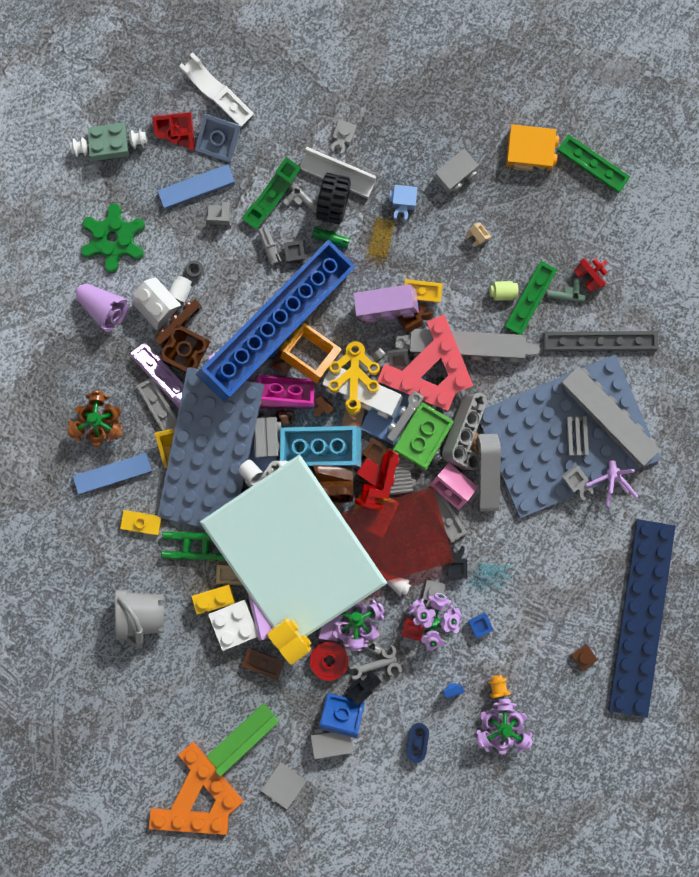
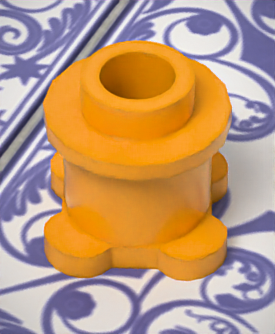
[488,675,511,698]

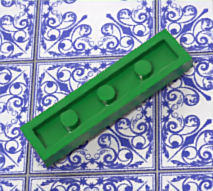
[557,134,630,194]
[504,261,557,335]

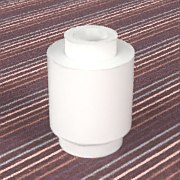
[169,276,192,304]

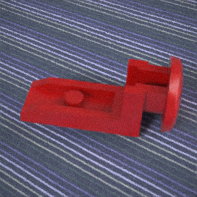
[355,449,399,510]

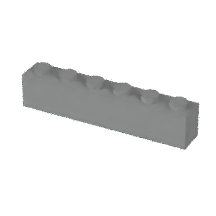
[559,366,660,467]

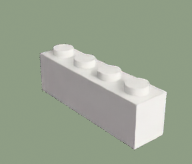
[322,366,403,419]

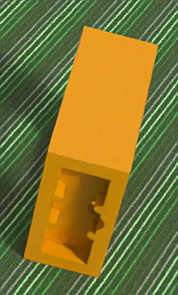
[280,323,342,384]

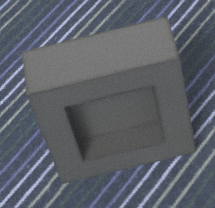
[284,240,305,263]
[388,348,410,370]

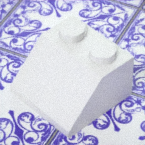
[132,277,181,331]

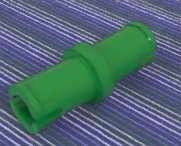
[311,226,351,250]

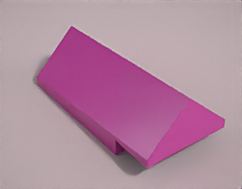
[248,375,315,409]

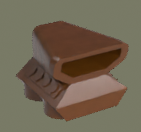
[159,325,211,373]
[313,465,353,503]

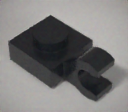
[345,671,382,706]

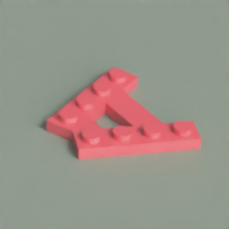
[377,314,473,411]

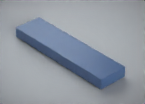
[157,164,235,209]
[73,453,153,494]

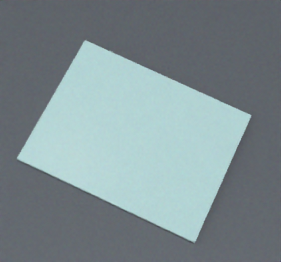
[200,454,387,636]

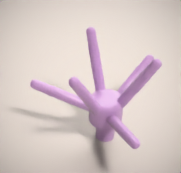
[585,460,638,507]

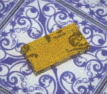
[368,217,395,259]

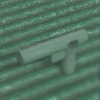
[546,278,585,302]

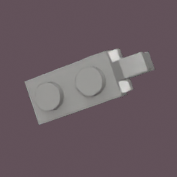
[387,391,424,442]

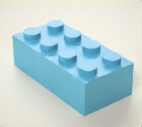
[280,426,361,468]

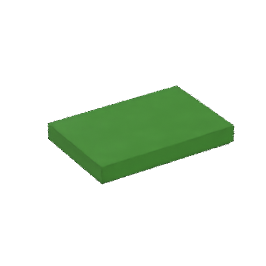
[393,402,454,471]

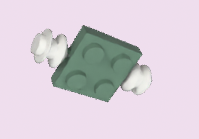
[70,122,147,162]

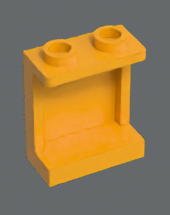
[505,124,559,171]

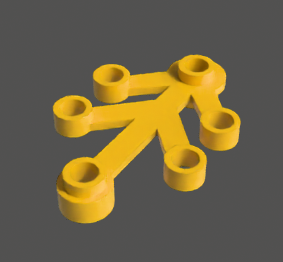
[329,341,380,415]

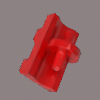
[574,258,608,292]

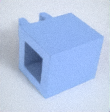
[389,185,417,221]

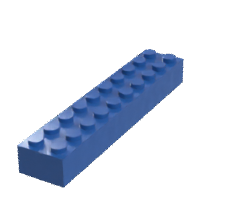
[195,240,356,402]

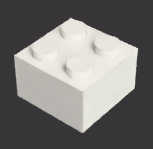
[208,599,258,651]

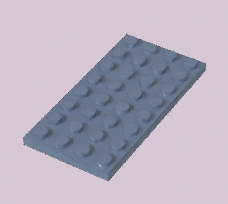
[157,367,265,528]

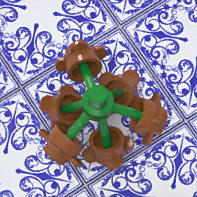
[67,390,123,447]

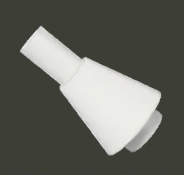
[379,569,411,597]

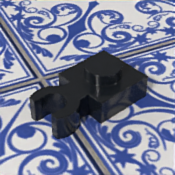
[448,546,468,580]

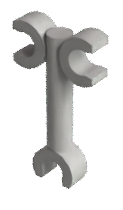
[349,645,402,679]

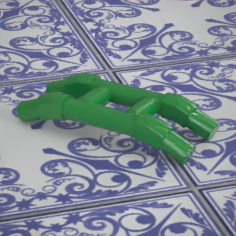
[161,531,227,562]

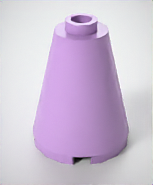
[75,283,129,332]

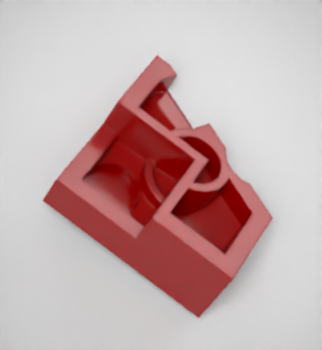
[152,112,195,150]

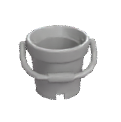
[115,590,164,647]

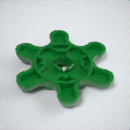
[81,204,145,273]

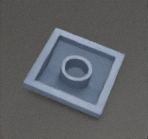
[195,114,241,162]

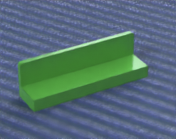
[207,704,279,776]

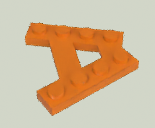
[149,741,244,835]

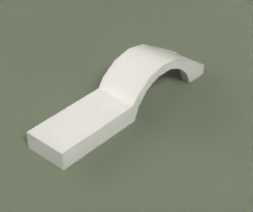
[179,52,254,128]

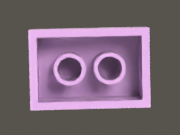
[353,284,419,323]

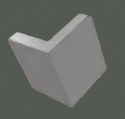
[206,202,231,225]

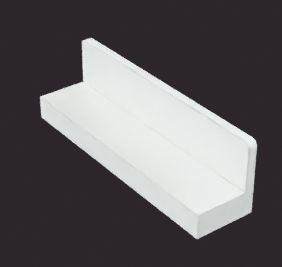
[300,147,376,199]

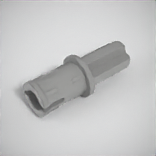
[258,227,282,265]

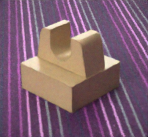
[466,223,491,247]

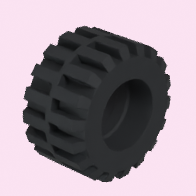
[316,172,351,225]

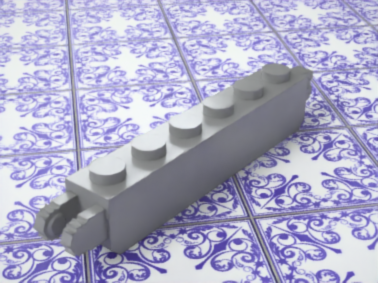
[395,329,541,363]

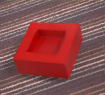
[401,617,424,641]

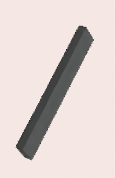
[543,331,658,351]

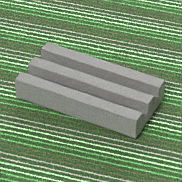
[566,416,589,456]

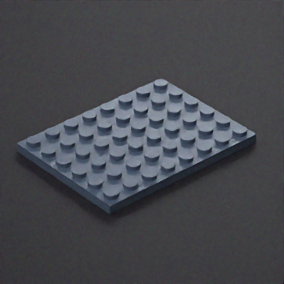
[479,354,661,518]

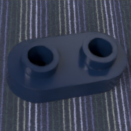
[406,722,429,763]

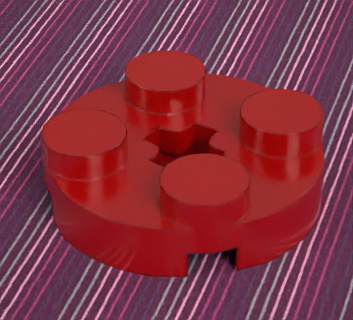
[310,641,349,681]

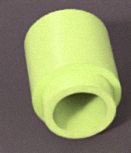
[489,281,518,301]

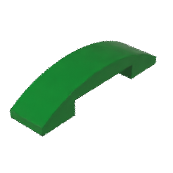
[241,157,302,230]

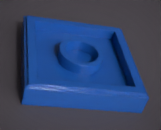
[319,693,365,738]

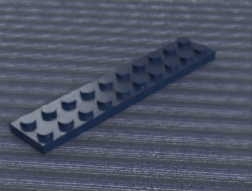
[608,519,676,717]

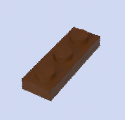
[155,299,202,348]

